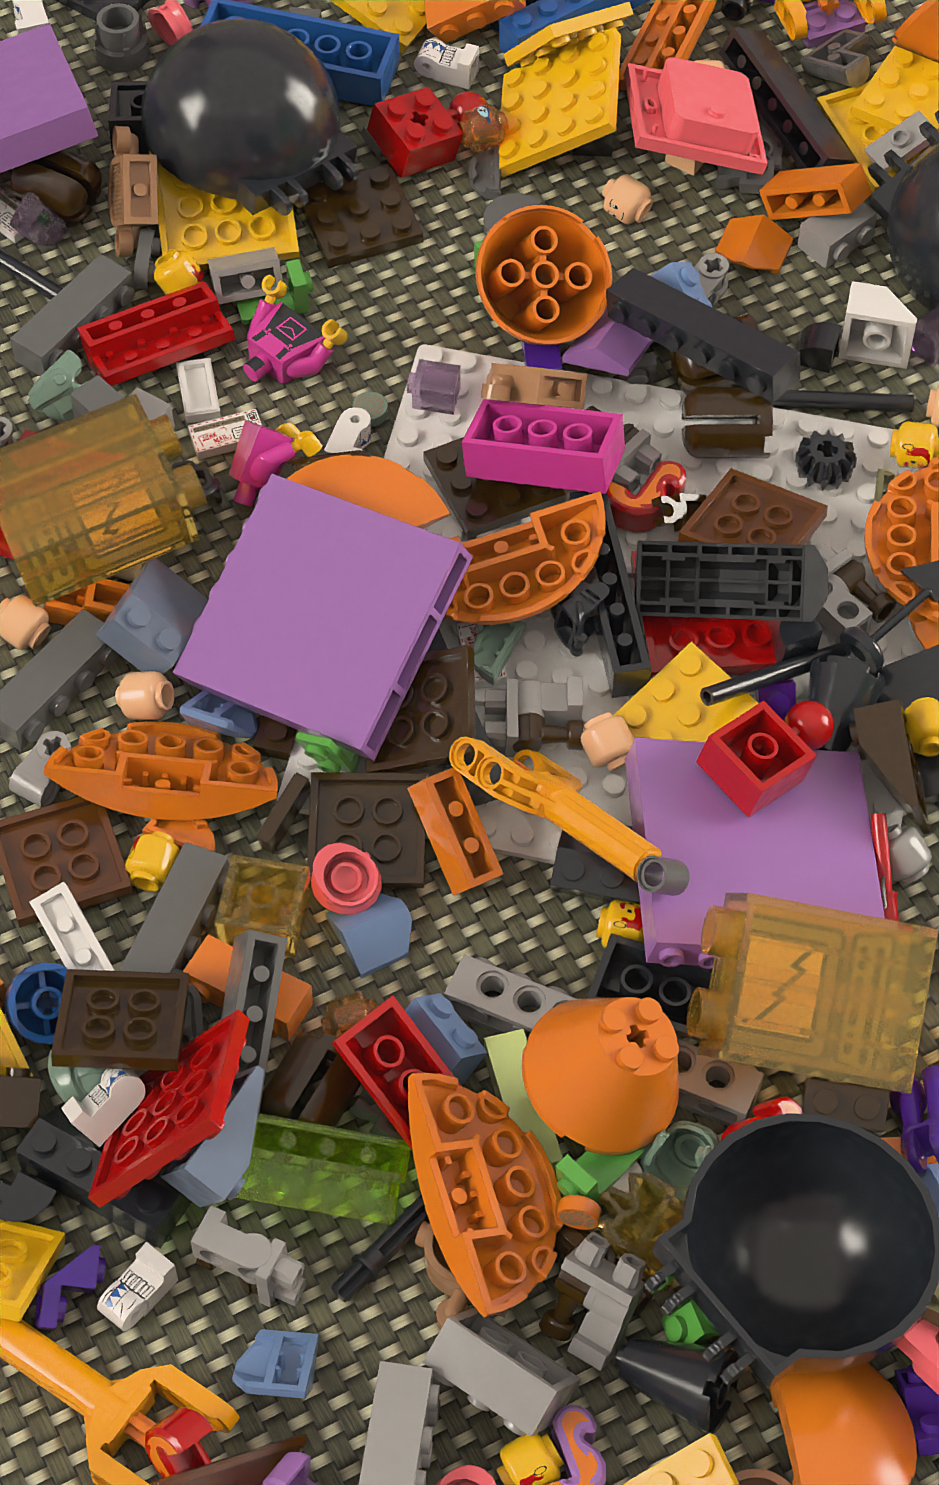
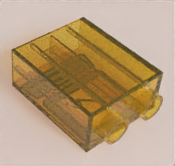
[0,394,207,607]
[687,893,938,1094]

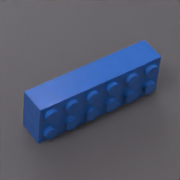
[201,0,400,106]

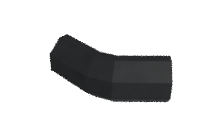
[635,540,828,622]

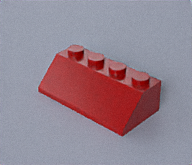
[331,996,461,1151]

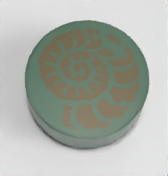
[353,392,388,427]

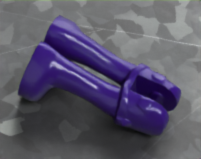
[889,1066,939,1174]

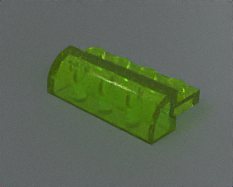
[234,1113,411,1225]

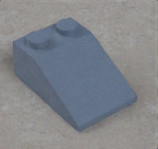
[95,555,209,674]
[160,1065,264,1207]

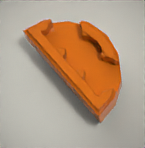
[142,819,216,852]

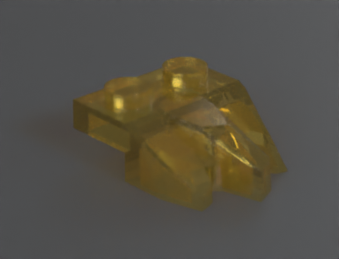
[597,1173,684,1291]

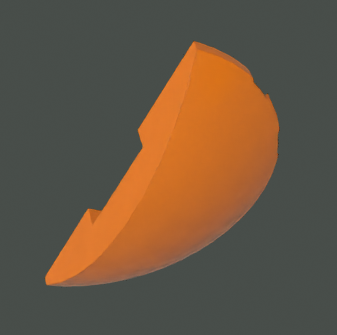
[287,454,451,529]
[864,457,939,623]
[444,491,606,625]
[44,722,278,820]
[408,1073,563,1318]
[769,1362,917,1485]

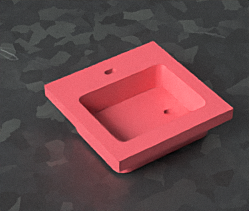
[624,57,768,175]

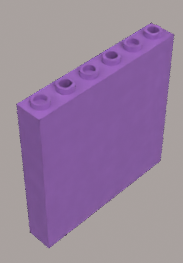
[0,23,98,173]
[173,474,473,761]
[625,737,887,973]

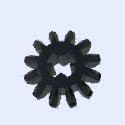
[795,429,857,491]

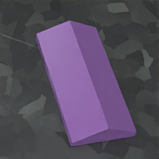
[562,307,653,376]

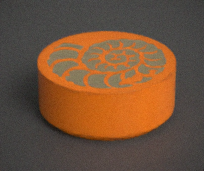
[556,1195,601,1230]

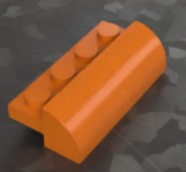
[618,0,717,90]

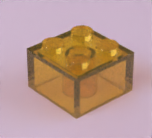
[215,854,312,958]

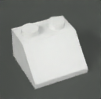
[838,281,917,369]

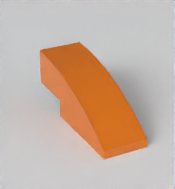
[43,575,130,625]

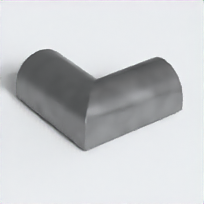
[800,29,870,88]

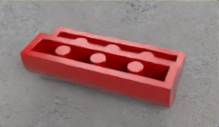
[77,281,235,386]

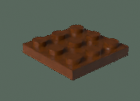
[678,468,828,545]
[0,796,133,928]

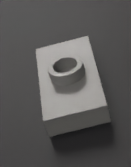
[864,111,934,174]

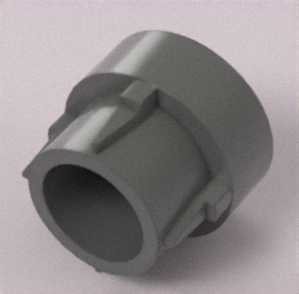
[93,3,150,73]

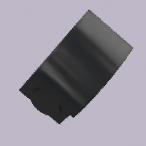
[0,1169,60,1222]

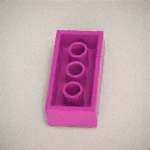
[462,399,625,494]

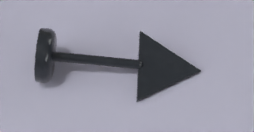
[839,560,939,674]

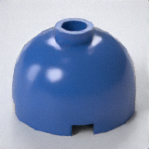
[4,962,67,1044]

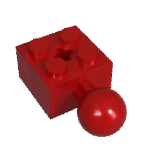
[366,87,490,178]
[696,700,834,818]

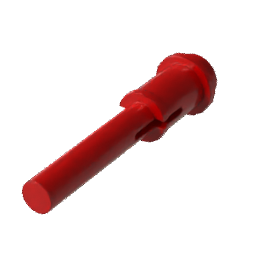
[870,813,904,939]

